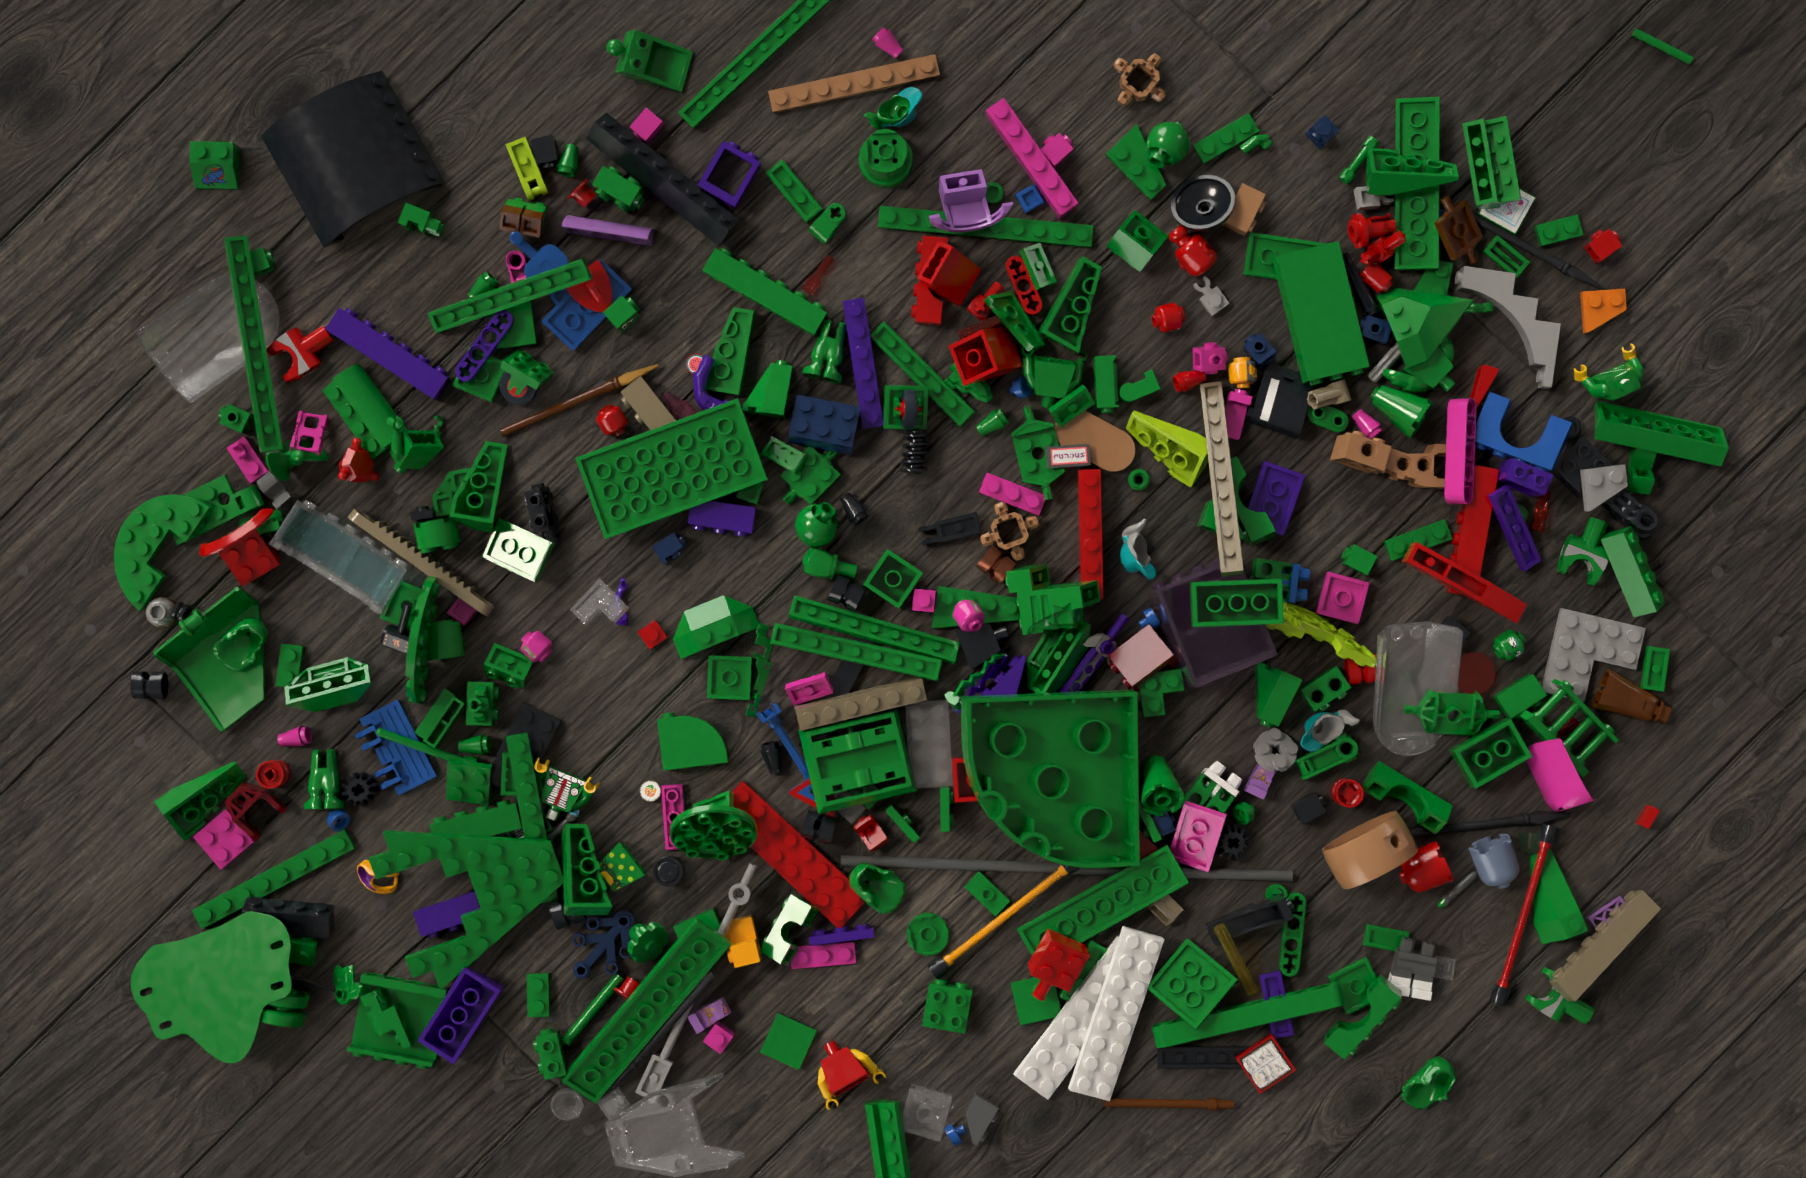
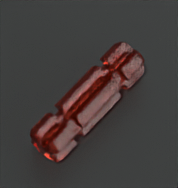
[1532,490,1551,532]

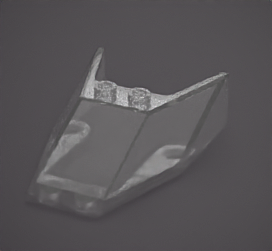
[604,1073,746,1177]

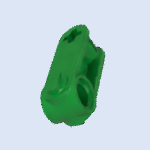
[1294,733,1359,780]

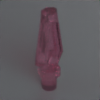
[662,391,696,420]

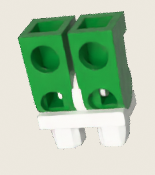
[1183,761,1242,813]

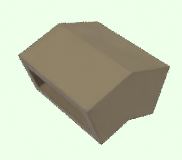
[1147,895,1184,926]

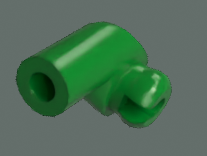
[1240,134,1273,154]

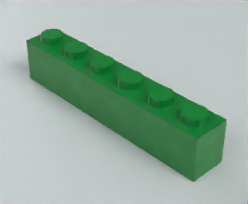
[702,248,828,337]

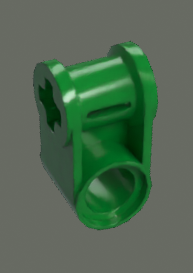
[808,203,846,245]

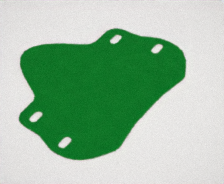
[131,911,292,1063]

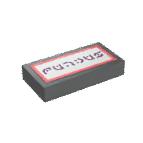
[1045,444,1091,469]

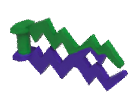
[945,653,1009,714]

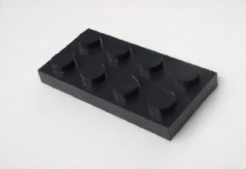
[491,702,562,788]

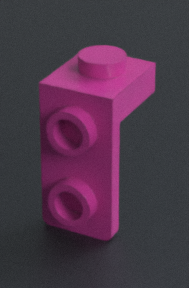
[1225,389,1252,440]

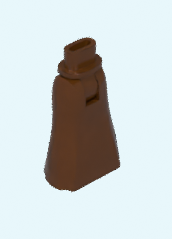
[1592,669,1672,723]

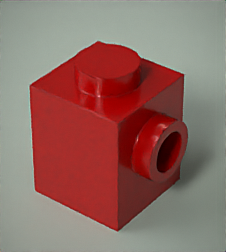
[1584,228,1622,264]

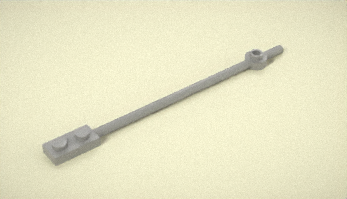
[635,863,757,1102]

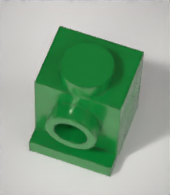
[218,404,254,435]

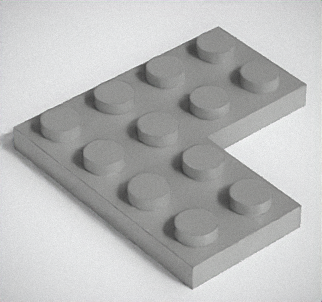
[1542,608,1646,702]

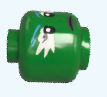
[1492,629,1526,661]

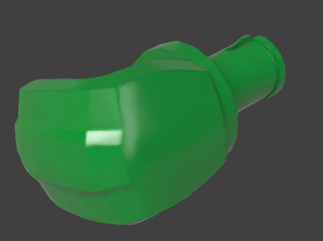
[802,547,857,579]

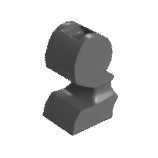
[256,470,298,513]

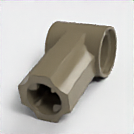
[1307,380,1351,410]

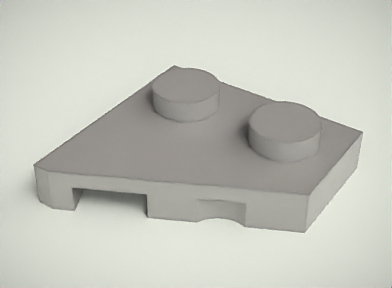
[1580,464,1627,511]

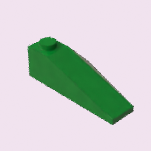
[154,761,246,841]
[1529,848,1588,944]

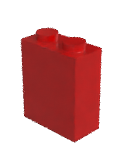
[917,241,981,306]

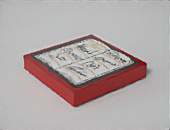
[1235,1034,1296,1094]

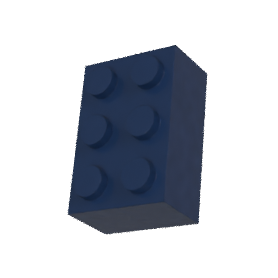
[788,395,860,455]

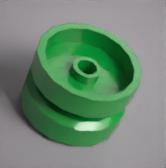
[260,987,310,1027]

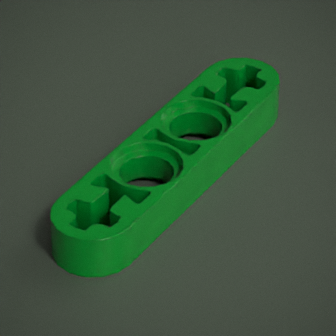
[1278,892,1306,977]

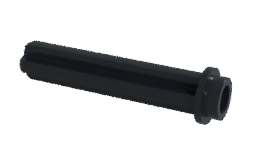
[1342,252,1380,316]

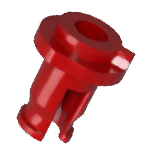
[1347,213,1396,249]

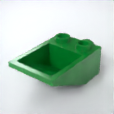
[606,30,693,93]

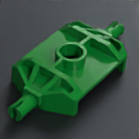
[1011,405,1065,500]
[1403,689,1500,735]

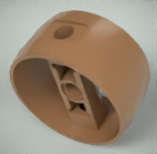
[1322,811,1418,889]

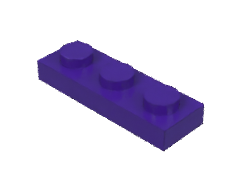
[809,924,875,946]
[1259,970,1294,1039]

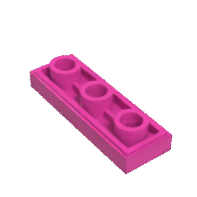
[661,784,685,850]

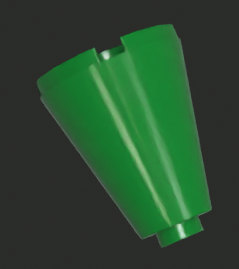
[1370,385,1433,439]
[1141,755,1185,816]

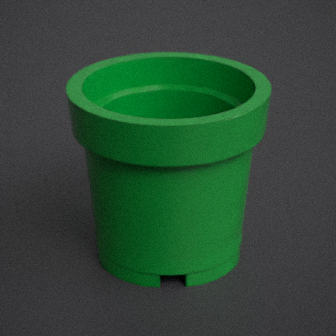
[858,129,914,188]

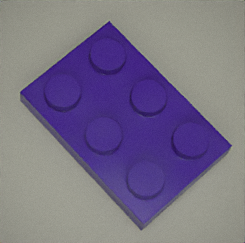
[1247,461,1305,536]

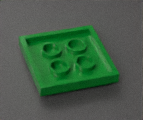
[1147,938,1238,1030]

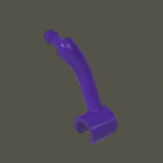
[615,578,628,625]

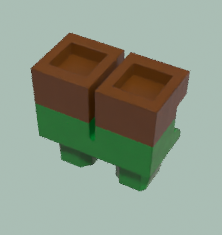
[499,198,546,238]

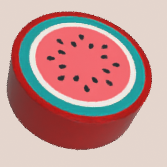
[686,354,703,375]

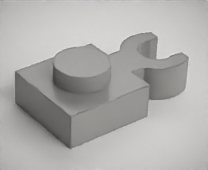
[1353,186,1394,211]
[1193,276,1229,317]

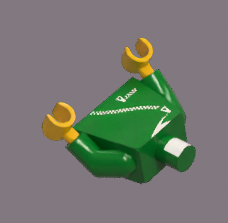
[1574,344,1645,400]

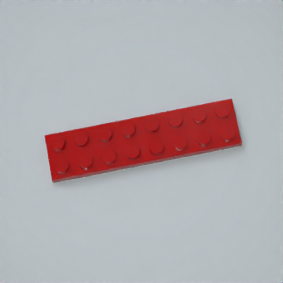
[732,781,865,928]

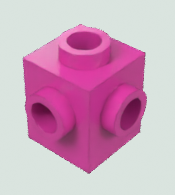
[1193,342,1228,374]

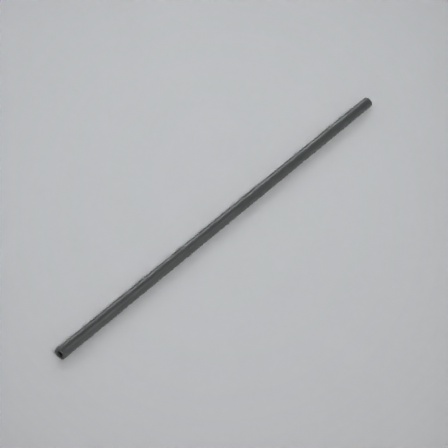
[841,855,1293,882]

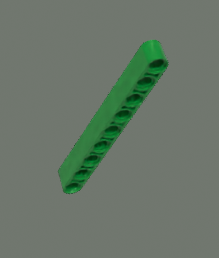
[1151,982,1345,1048]

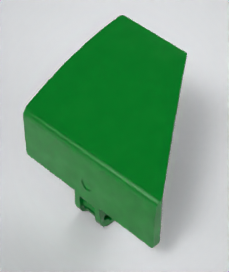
[153,586,265,732]

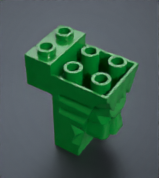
[1006,564,1101,635]

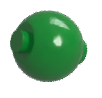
[1146,122,1190,168]
[795,502,838,547]

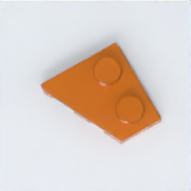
[1580,289,1627,334]

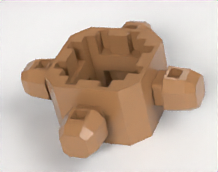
[1113,54,1166,107]
[980,502,1039,561]

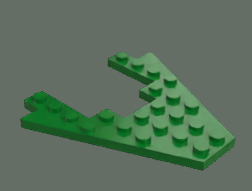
[369,830,563,989]

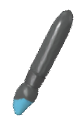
[547,809,579,842]

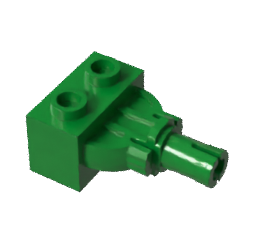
[466,681,500,726]

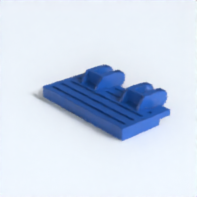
[355,699,438,796]

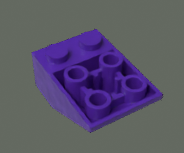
[979,655,1026,696]

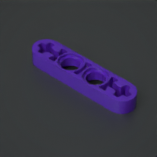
[455,310,514,383]

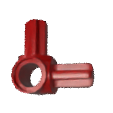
[1360,231,1406,265]
[966,281,1005,322]

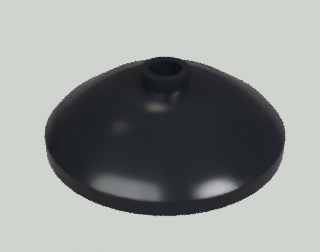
[1171,175,1236,231]

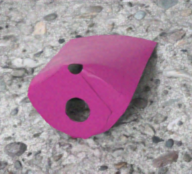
[1526,739,1597,812]

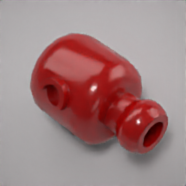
[1169,225,1217,277]

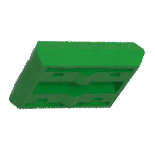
[798,707,917,814]

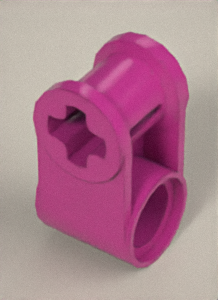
[506,251,528,283]

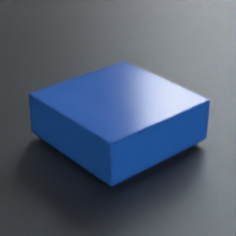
[1015,184,1045,214]

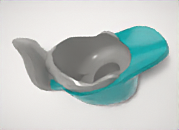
[1120,518,1156,580]
[1301,710,1360,751]

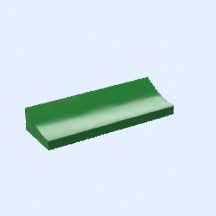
[1594,400,1729,466]

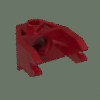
[225,782,288,841]

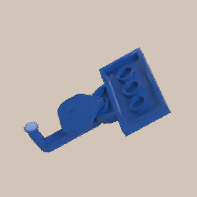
[510,232,632,351]

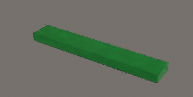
[870,321,975,427]

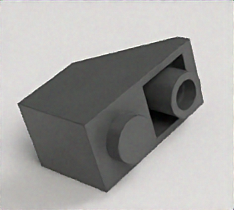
[965,1092,1000,1146]

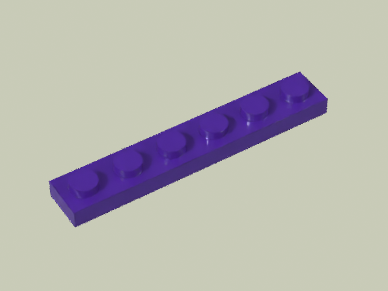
[843,298,883,429]

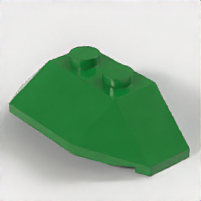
[673,595,759,659]
[1026,620,1091,693]
[284,657,371,712]

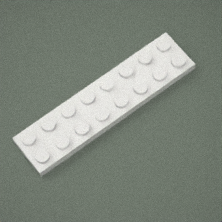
[1068,926,1164,1101]
[1013,936,1119,1100]

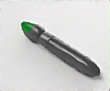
[1437,871,1478,908]

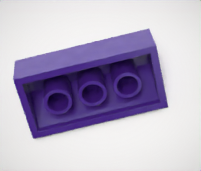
[417,967,505,1064]

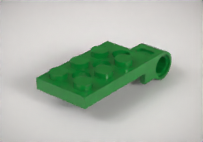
[171,475,265,545]

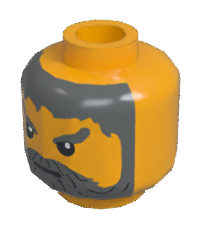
[1228,357,1257,389]

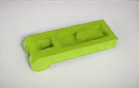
[505,137,549,201]

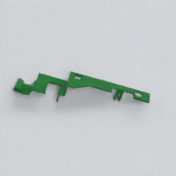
[745,623,774,718]

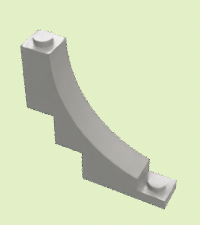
[1455,266,1561,389]

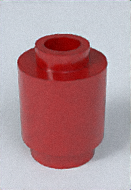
[1360,263,1393,293]

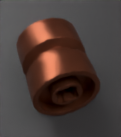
[975,545,1016,585]

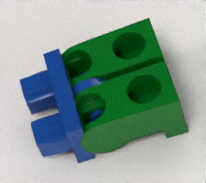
[1251,558,1310,603]

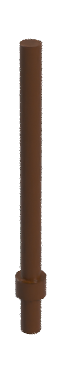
[1104,1098,1234,1111]

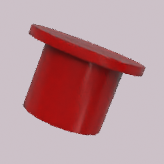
[567,179,596,208]
[613,977,640,1000]

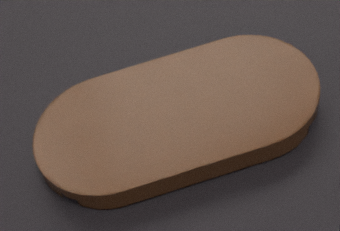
[1054,411,1135,472]

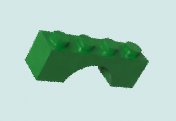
[1230,456,1275,547]
[1363,761,1452,834]
[1324,975,1402,1059]

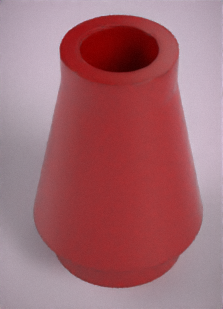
[1172,370,1206,393]

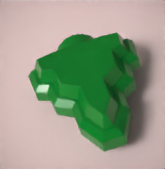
[944,363,993,403]

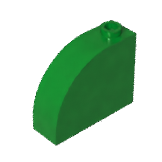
[657,712,729,771]

